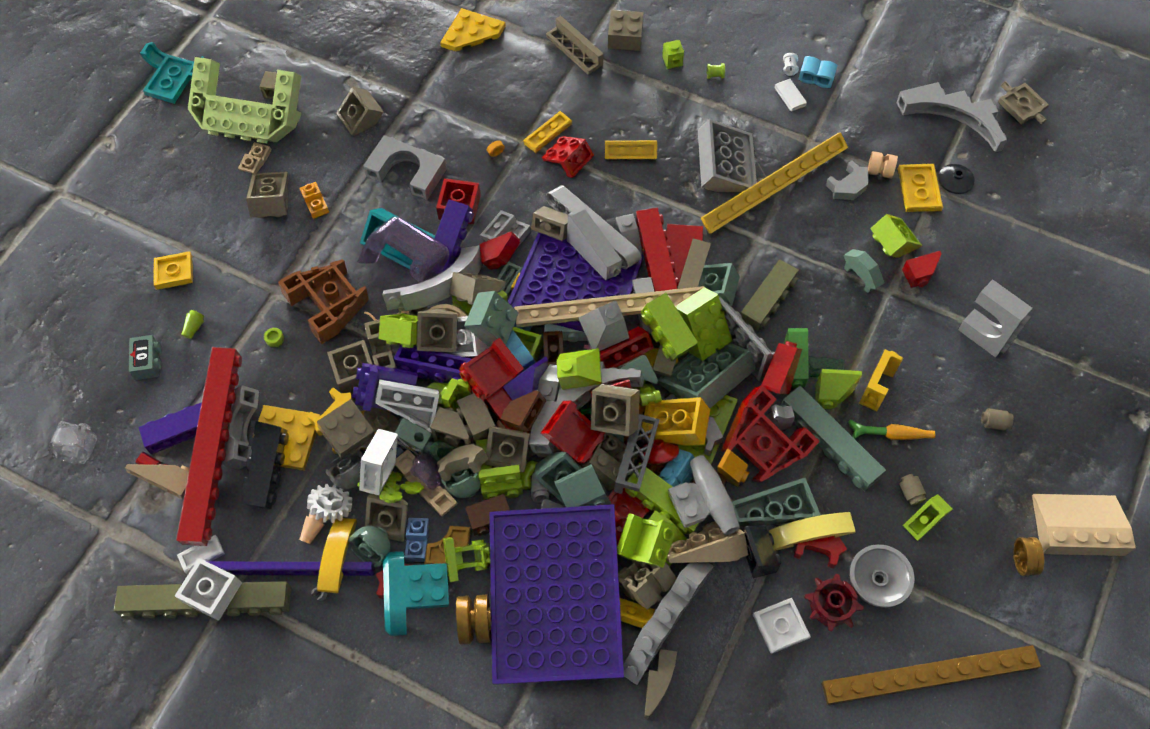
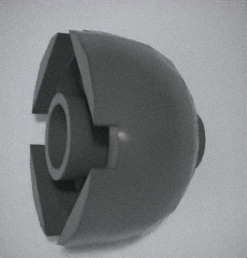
[326,450,363,489]

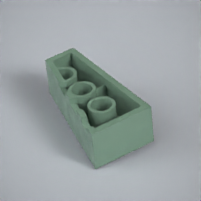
[732,478,821,527]

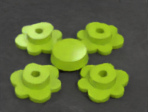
[357,471,424,503]

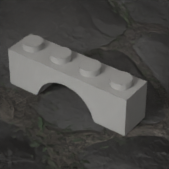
[222,385,259,470]

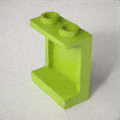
[617,513,677,568]

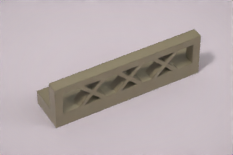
[546,15,603,75]

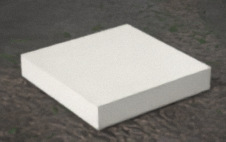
[753,598,811,654]

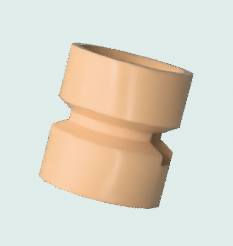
[868,151,898,179]

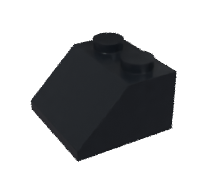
[743,526,781,579]

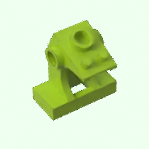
[443,537,490,582]

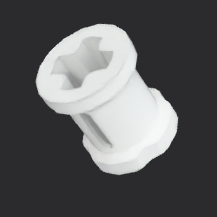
[783,53,798,76]

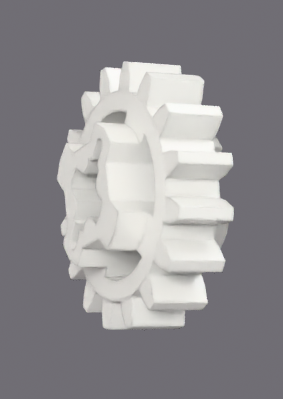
[307,484,352,523]

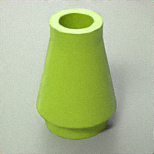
[181,310,205,339]

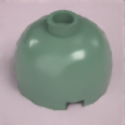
[441,468,481,498]
[348,525,391,567]

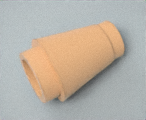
[299,514,325,544]

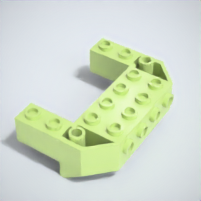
[188,57,301,144]

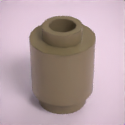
[981,408,1013,430]
[899,474,927,506]

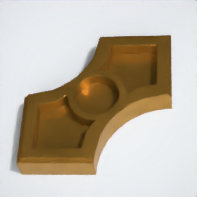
[424,526,471,564]

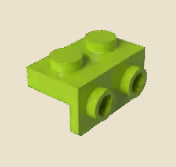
[440,378,472,411]

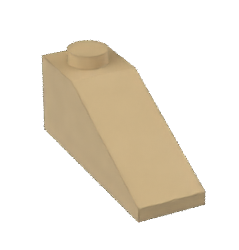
[125,464,190,499]

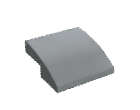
[480,210,532,249]

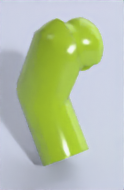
[521,461,538,490]

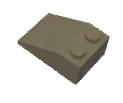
[246,172,288,218]

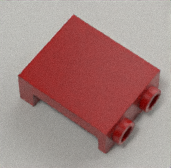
[459,337,524,401]
[540,400,606,463]

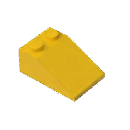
[640,397,711,446]

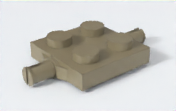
[998,81,1049,125]

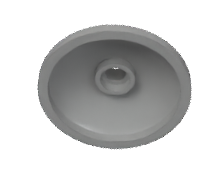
[849,545,915,608]

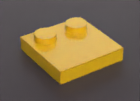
[154,251,193,290]

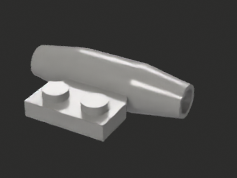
[668,455,740,535]

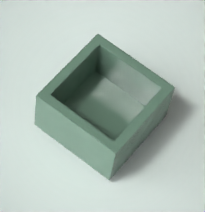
[464,291,519,347]

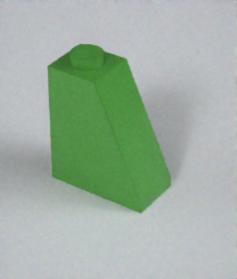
[783,328,809,389]

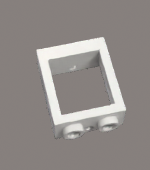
[359,429,398,495]

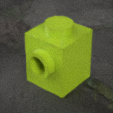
[662,40,684,69]

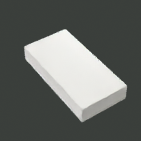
[775,79,807,112]
[177,535,225,574]

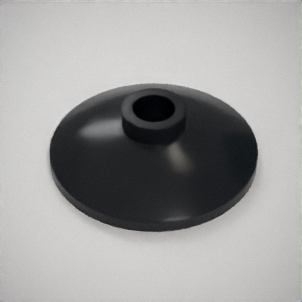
[938,164,975,194]

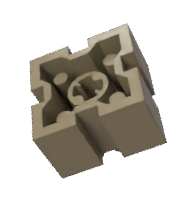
[618,561,677,609]

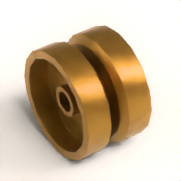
[456,594,492,645]

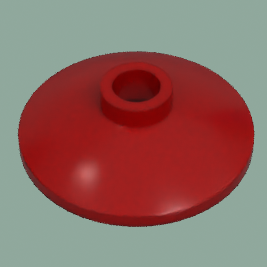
[639,439,679,464]

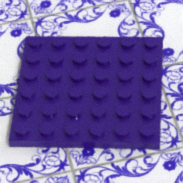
[508,232,644,332]

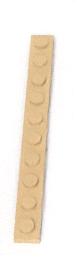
[514,286,704,327]

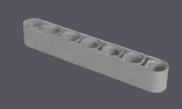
[546,185,642,269]

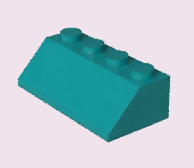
[360,208,435,274]

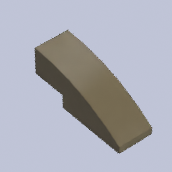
[644,649,677,719]

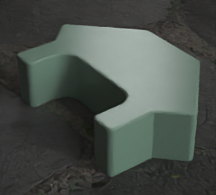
[844,249,884,293]

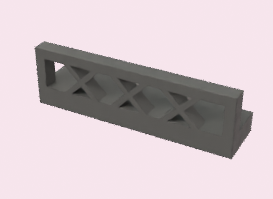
[614,414,659,494]

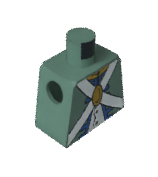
[394,418,440,458]

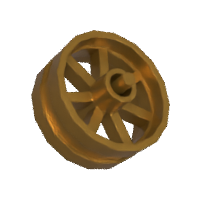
[1013,537,1044,576]

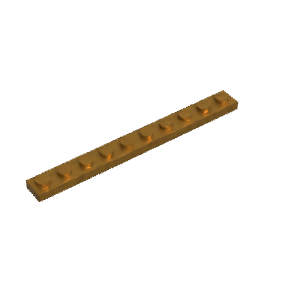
[822,645,1041,705]

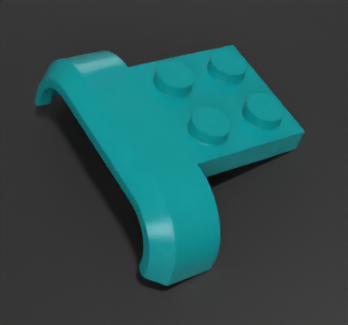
[140,42,204,104]
[383,551,449,636]

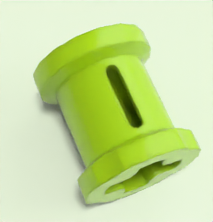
[707,63,725,79]

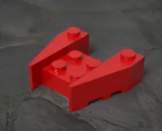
[721,385,820,482]

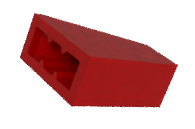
[761,341,802,394]

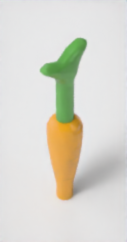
[848,420,935,440]

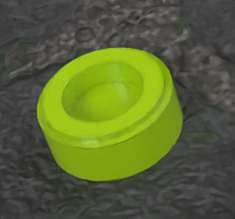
[264,328,284,347]

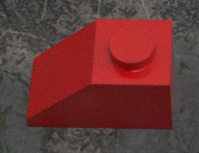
[479,232,520,270]
[902,251,942,288]

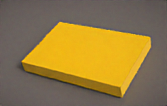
[898,164,943,212]

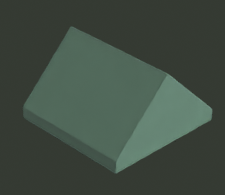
[617,354,658,384]

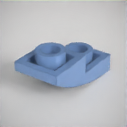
[404,518,429,562]

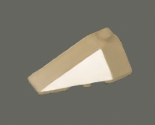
[666,521,748,563]

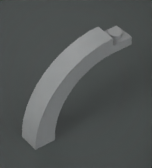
[382,245,483,311]

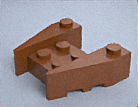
[278,259,369,344]

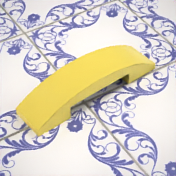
[769,512,856,551]

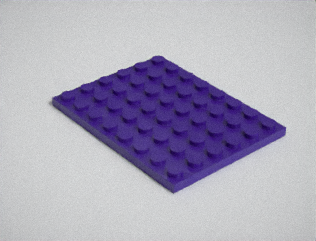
[489,504,624,685]

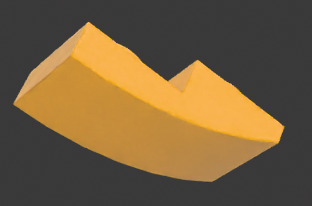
[299,182,330,219]

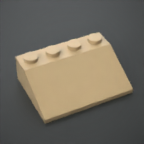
[1032,494,1136,556]

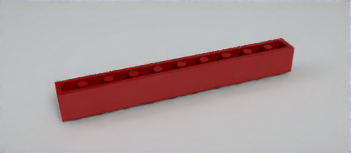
[176,347,242,546]

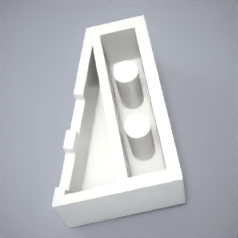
[375,379,439,433]

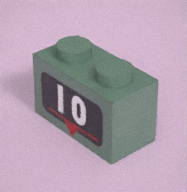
[129,335,161,380]

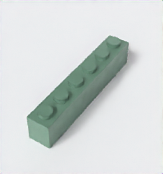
[781,386,886,492]

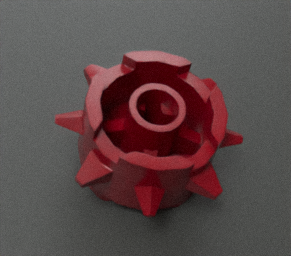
[804,574,864,632]

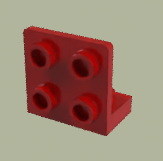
[542,136,594,178]

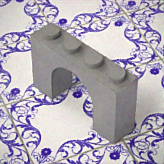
[363,135,447,200]
[958,279,1033,358]

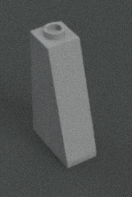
[567,207,622,280]

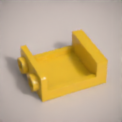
[859,349,903,412]

